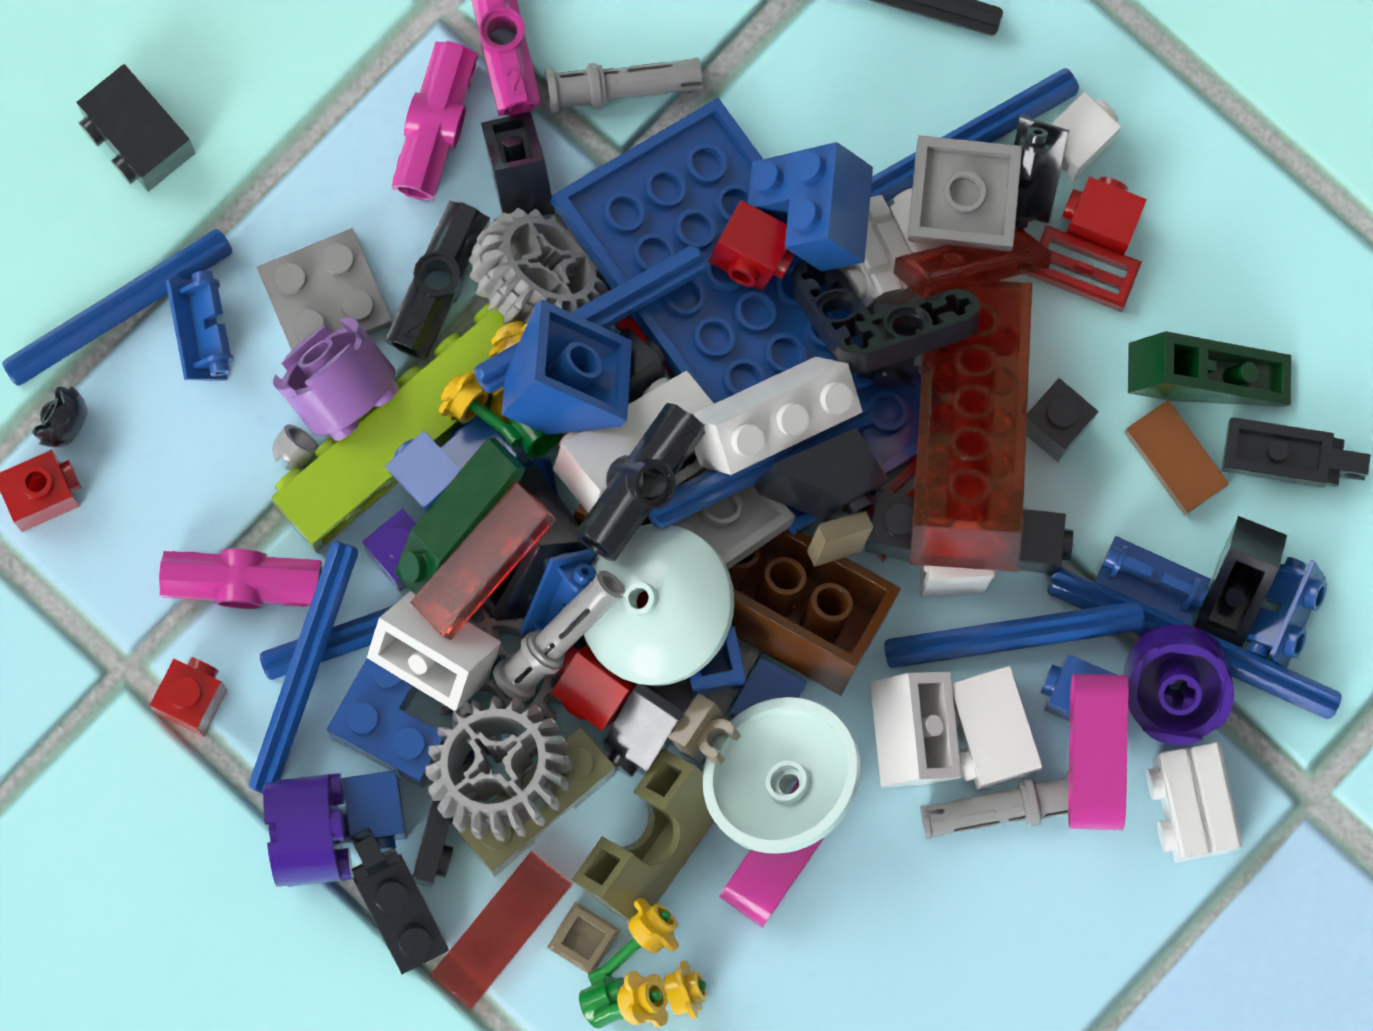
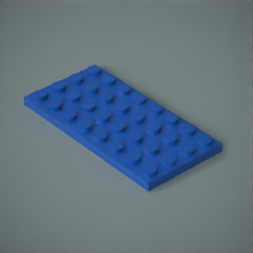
[550,98,958,535]

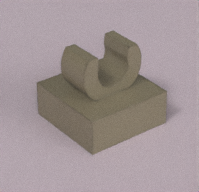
[668,693,740,764]

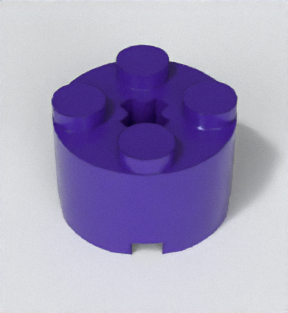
[1124,624,1234,745]
[263,772,353,887]

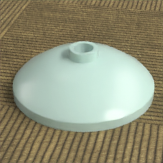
[584,524,734,686]
[703,697,860,854]

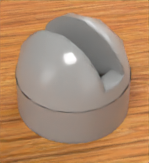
[272,424,318,470]

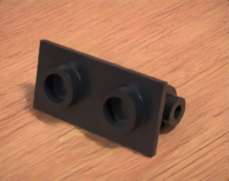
[1014,115,1070,229]

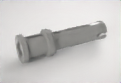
[545,57,702,114]
[493,570,625,702]
[920,771,1069,839]

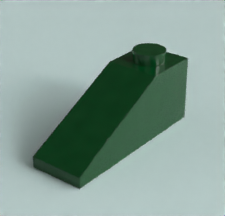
[1127,331,1291,407]
[395,437,525,604]

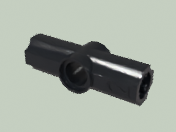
[385,200,491,360]
[575,403,706,562]

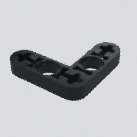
[793,260,980,374]

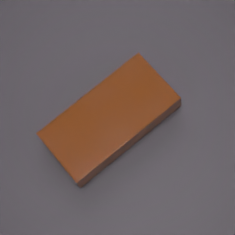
[1124,400,1229,516]

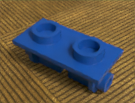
[166,270,234,381]
[1095,536,1211,625]
[519,549,597,636]
[1246,557,1327,668]

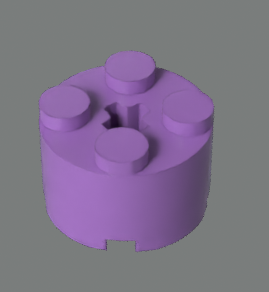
[273,318,399,441]

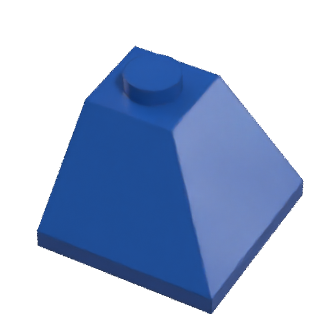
[502,299,632,435]

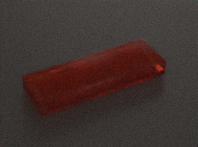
[893,229,1052,298]
[410,481,556,640]
[429,851,572,1011]

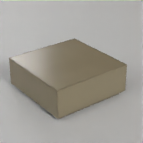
[807,511,873,567]
[547,902,620,974]

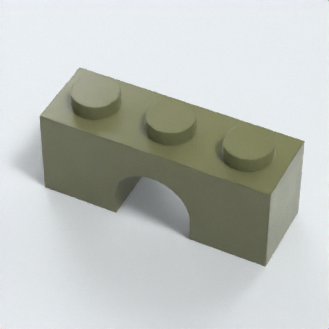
[458,727,616,878]
[571,749,715,921]

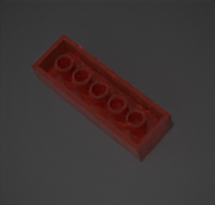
[910,276,1032,572]

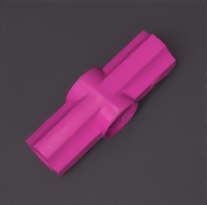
[471,0,541,116]
[391,41,478,201]
[159,549,322,609]

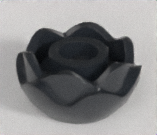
[32,386,88,448]

